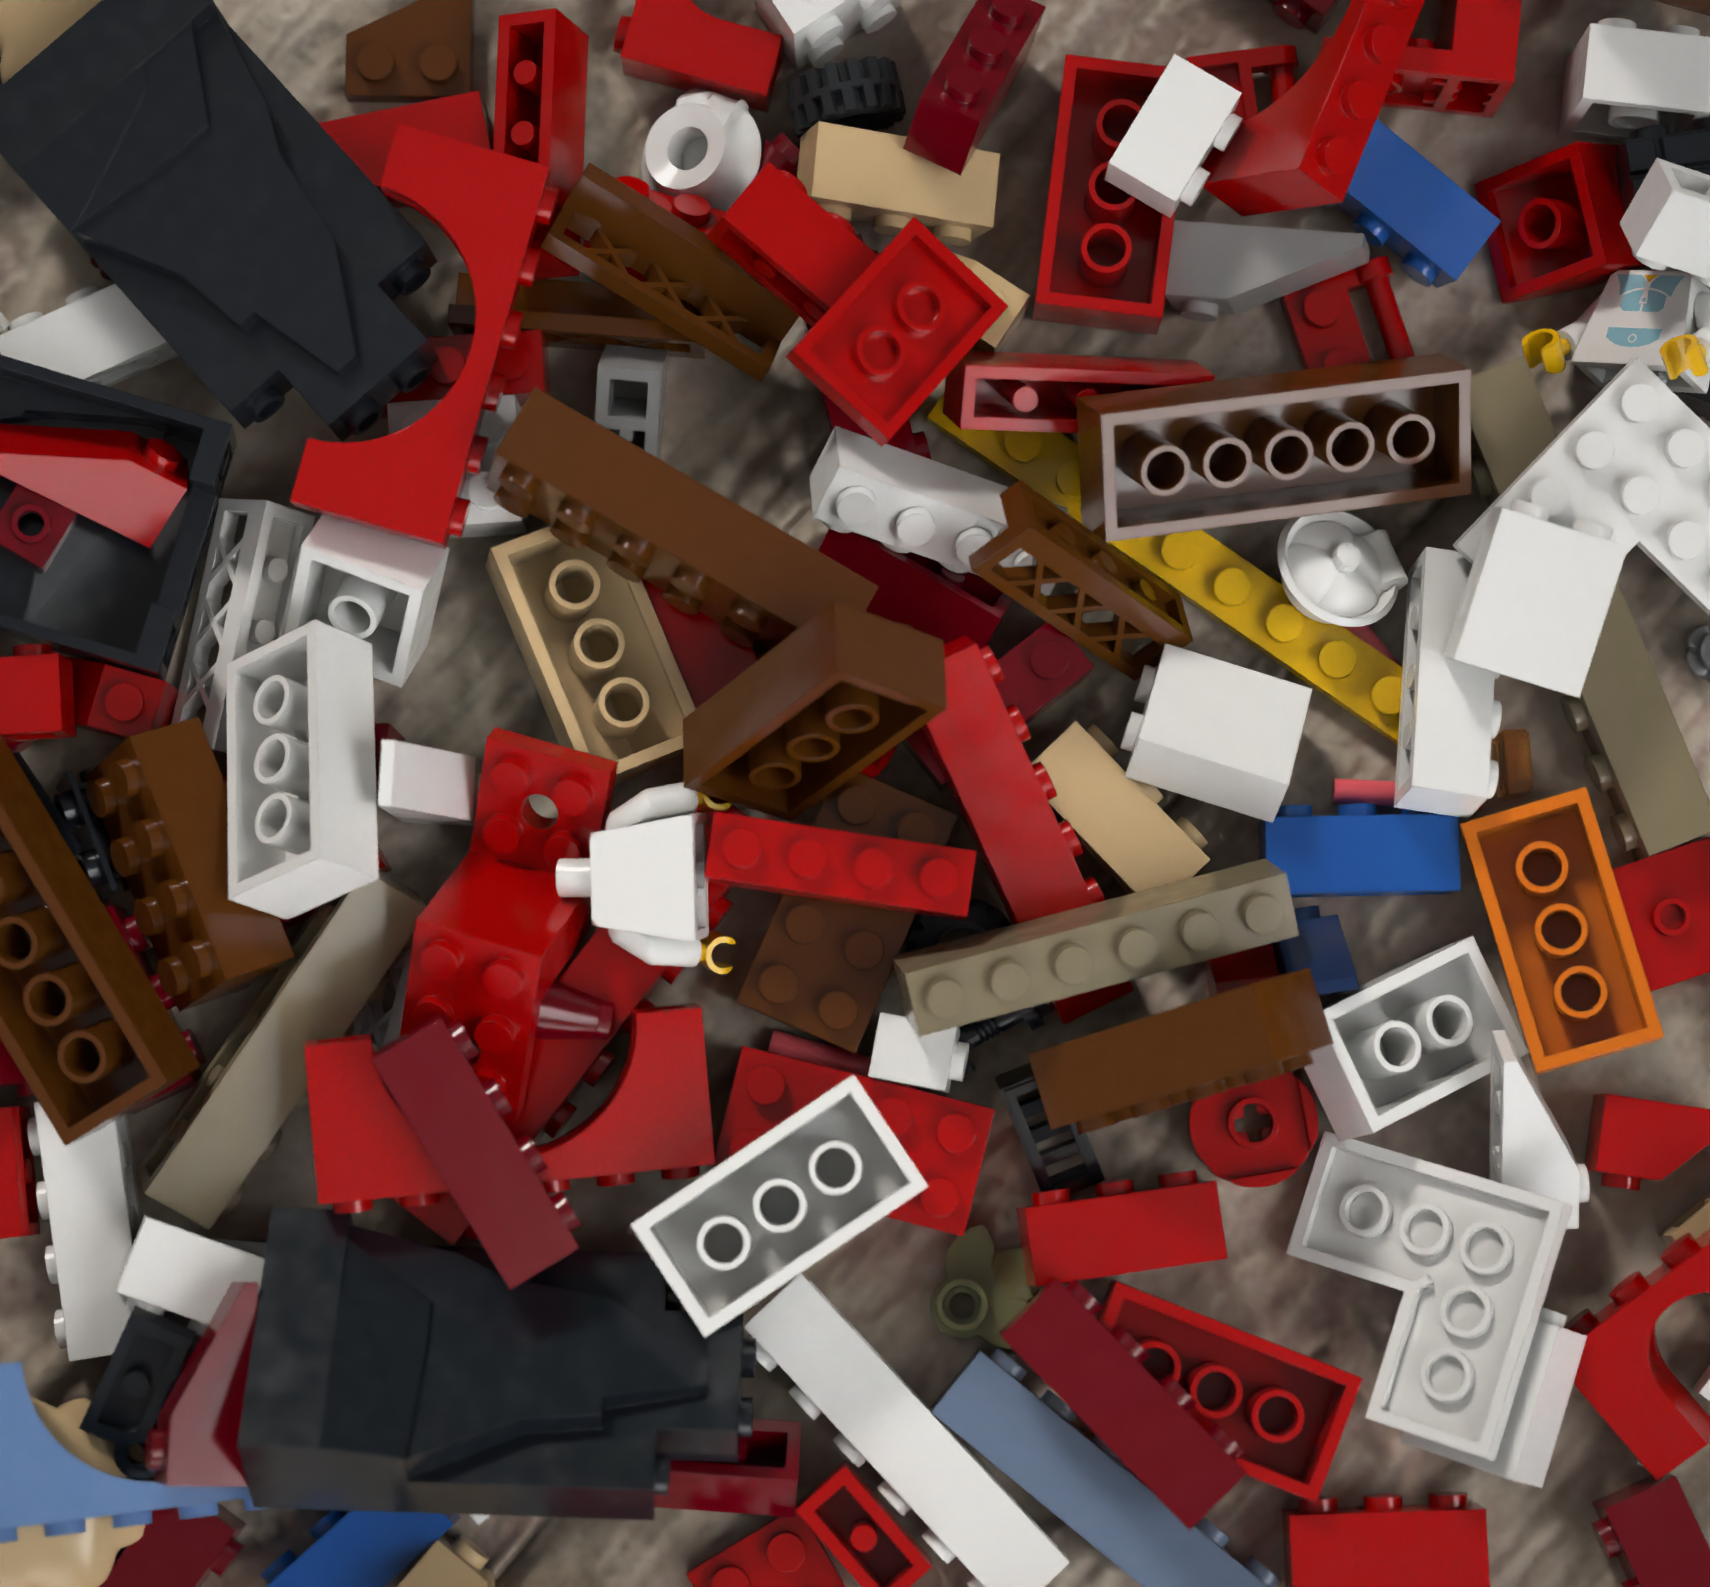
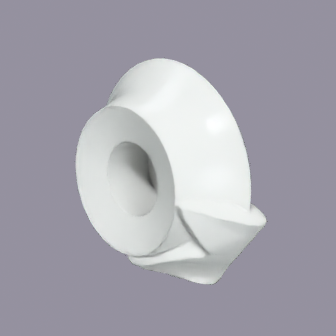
[641,89,761,212]
[1277,511,1408,627]

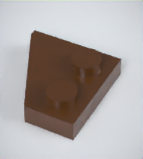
[345,0,475,103]

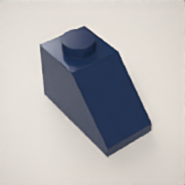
[1272,906,1359,997]

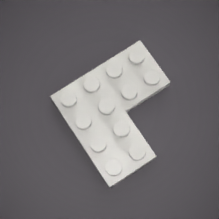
[1452,357,1710,616]
[1286,1131,1573,1462]

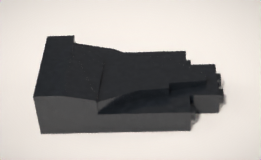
[0,0,439,442]
[0,355,237,681]
[237,1207,757,1520]

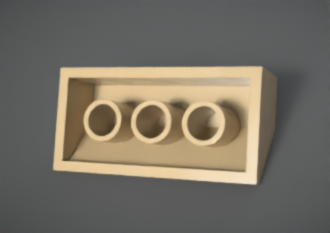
[485,525,696,785]

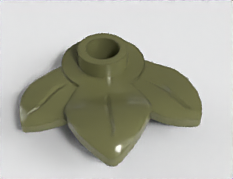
[930,1224,1039,1349]

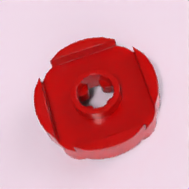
[1187,1071,1318,1188]

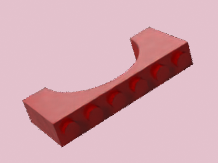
[1203,0,1425,217]
[290,123,560,549]
[304,1003,715,1214]

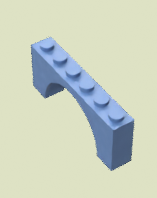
[0,1361,269,1543]

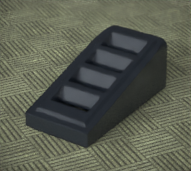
[995,1062,1105,1194]

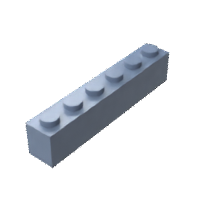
[930,1347,1282,1587]

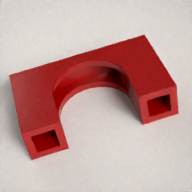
[613,0,784,113]
[1564,1229,1710,1481]

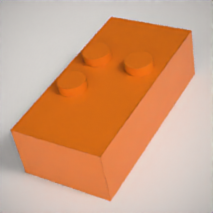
[1460,787,1664,1076]

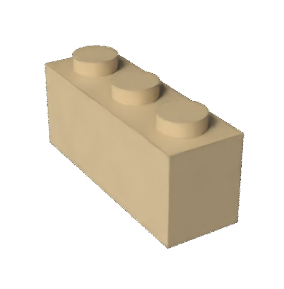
[797,121,1000,246]
[1031,721,1211,894]

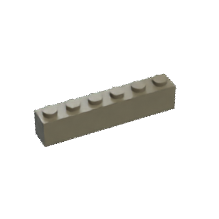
[892,858,1299,1037]
[137,869,427,1230]

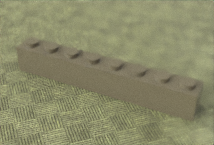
[1471,355,1710,861]

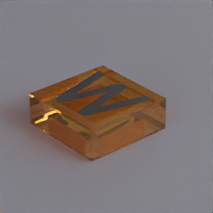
[1493,729,1534,800]

